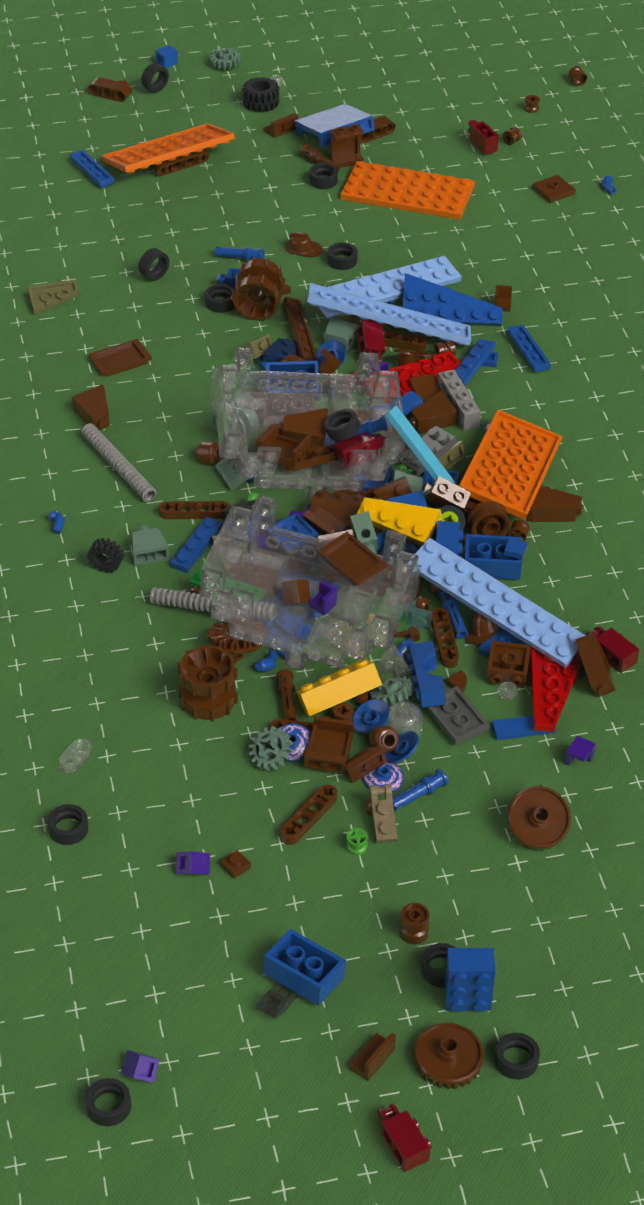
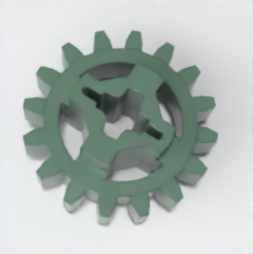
[210,47,241,70]
[370,676,414,706]
[249,726,293,771]

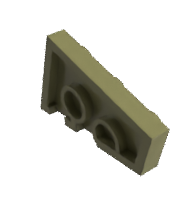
[27,279,79,315]

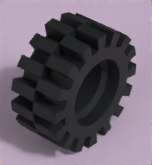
[87,538,124,573]

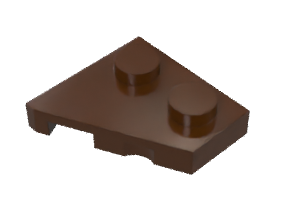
[373,476,412,501]

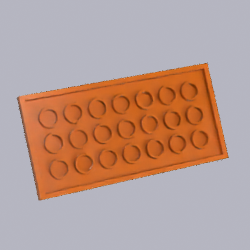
[101,123,235,173]
[340,161,475,220]
[459,410,563,520]

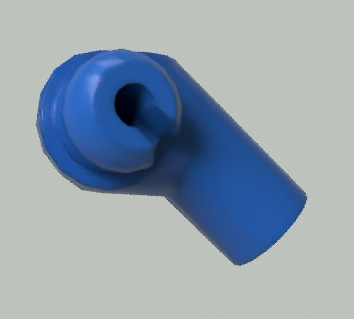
[602,175,617,195]
[49,511,65,534]
[394,638,414,662]
[255,650,278,672]

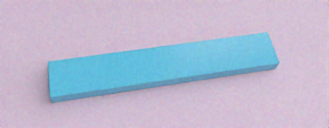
[385,405,457,485]

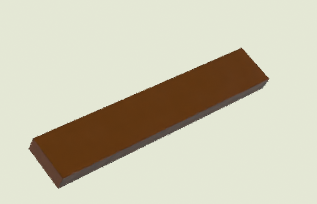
[283,296,318,361]

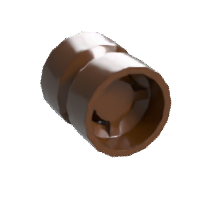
[400,903,430,945]

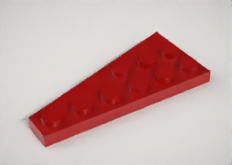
[360,351,461,407]
[530,647,582,732]

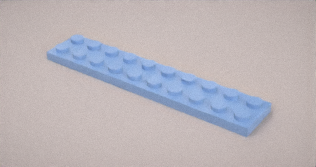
[318,256,462,318]
[307,283,471,345]
[407,538,585,668]

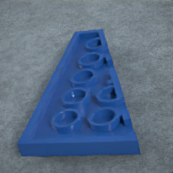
[403,273,503,326]

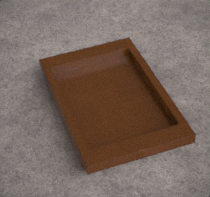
[88,339,152,377]
[317,531,387,586]

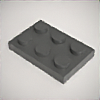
[397,426,458,475]
[424,686,490,745]

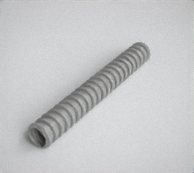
[81,423,156,502]
[150,587,276,621]

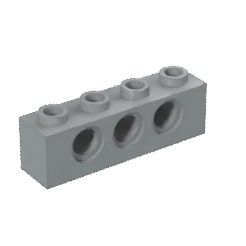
[438,370,481,431]

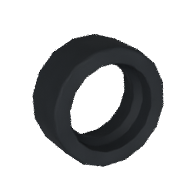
[141,63,169,93]
[309,163,338,189]
[327,242,358,270]
[138,248,170,281]
[205,284,235,313]
[324,409,361,441]
[48,804,89,845]
[421,943,456,987]
[495,1033,540,1080]
[85,1078,132,1126]

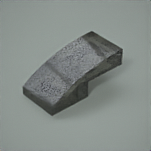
[256,983,299,1019]

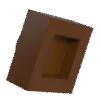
[221,850,251,879]

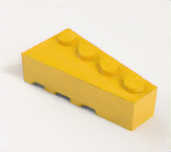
[357,497,442,547]
[296,658,382,716]

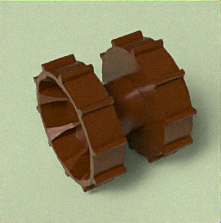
[231,257,286,321]
[177,644,238,722]

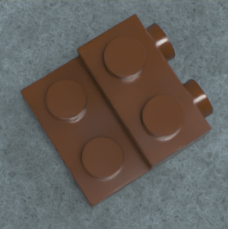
[486,641,531,687]

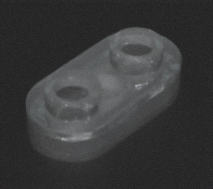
[59,739,92,773]

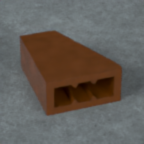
[72,384,110,430]
[409,390,457,434]
[279,408,328,447]
[527,485,584,522]
[575,632,616,697]

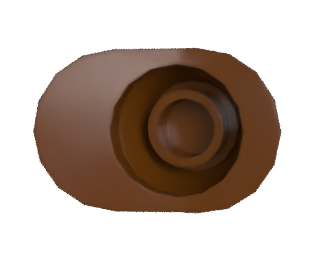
[285,232,323,257]
[394,349,435,366]
[465,612,500,644]

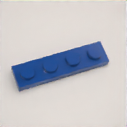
[70,150,114,188]
[507,324,551,372]
[455,339,496,386]
[170,517,223,573]

